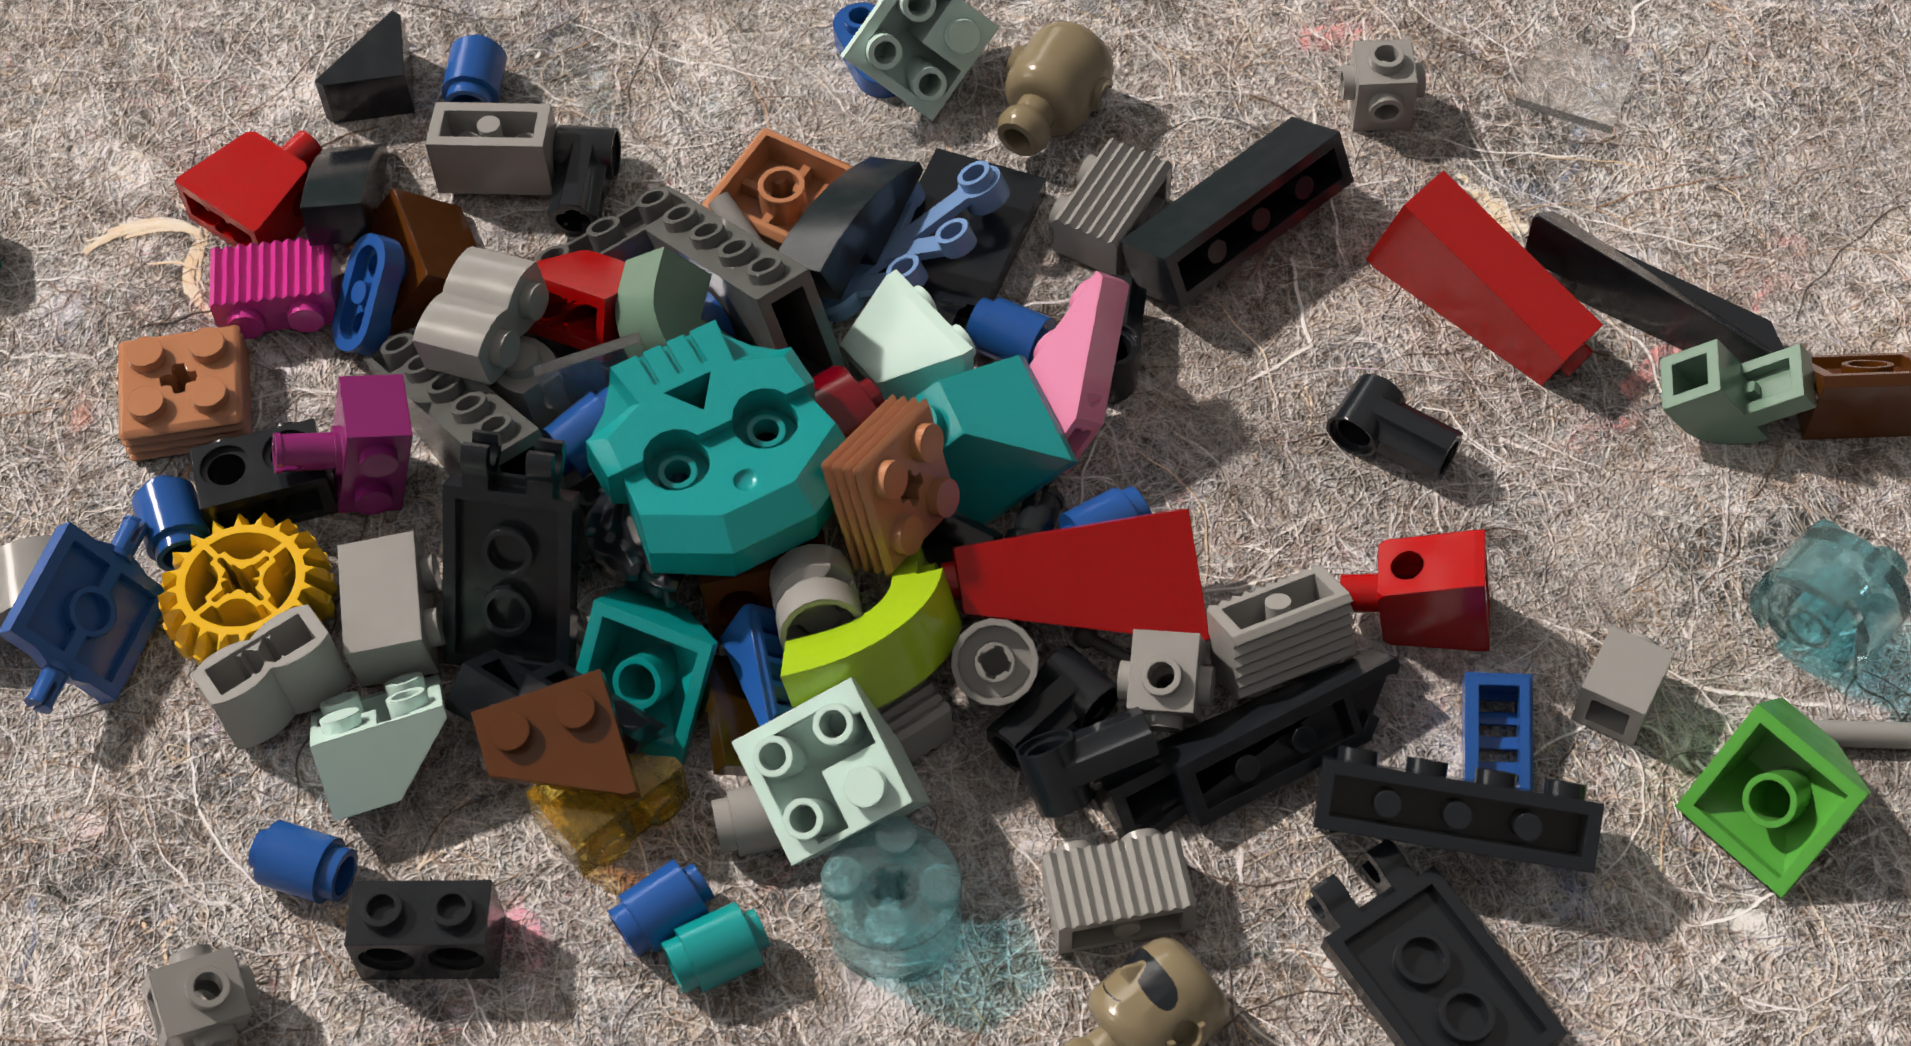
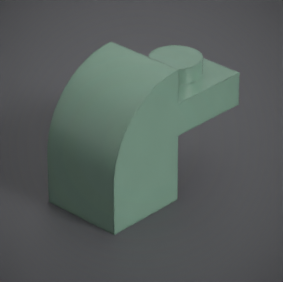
[615,247,737,358]
[1660,339,1816,445]

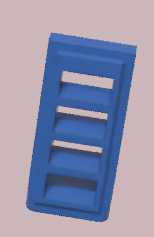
[720,604,793,727]
[1461,672,1534,790]

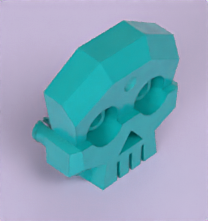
[586,319,846,576]

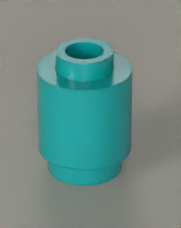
[661,901,770,994]

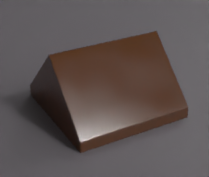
[349,188,477,336]
[1797,352,1911,440]

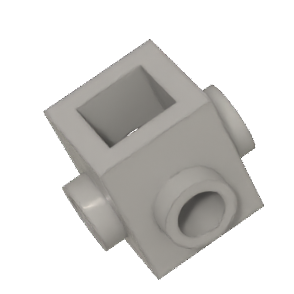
[1340,39,1426,131]
[1117,629,1216,733]
[142,944,259,1046]

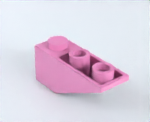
[1029,271,1130,474]

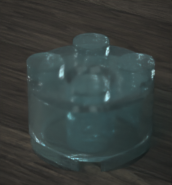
[1749,519,1911,679]
[821,816,963,983]

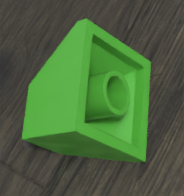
[1675,697,1872,898]

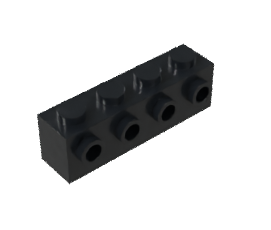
[1119,117,1354,309]
[1312,745,1605,873]

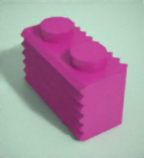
[209,237,342,339]

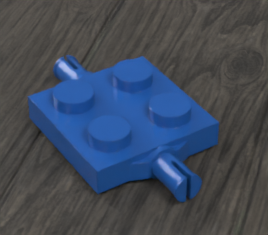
[0,515,165,714]

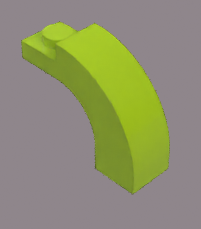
[780,548,962,709]

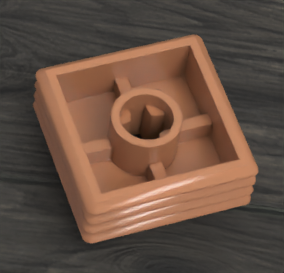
[702,128,853,250]
[118,325,252,461]
[821,394,960,576]

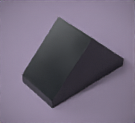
[314,10,415,124]

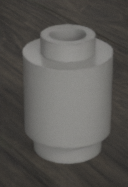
[711,785,783,857]

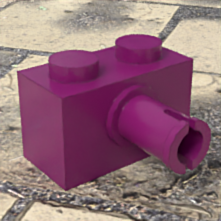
[272,374,413,515]

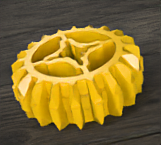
[157,512,337,666]

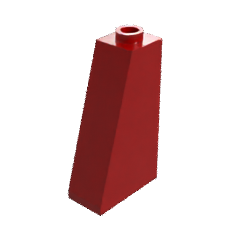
[1366,170,1603,386]
[941,509,1210,640]

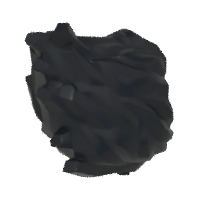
[585,487,686,608]

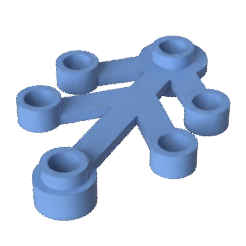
[820,161,1010,322]

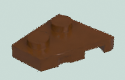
[470,669,642,799]

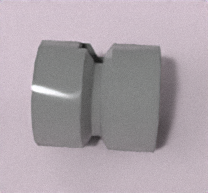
[769,544,863,651]
[951,617,1039,706]

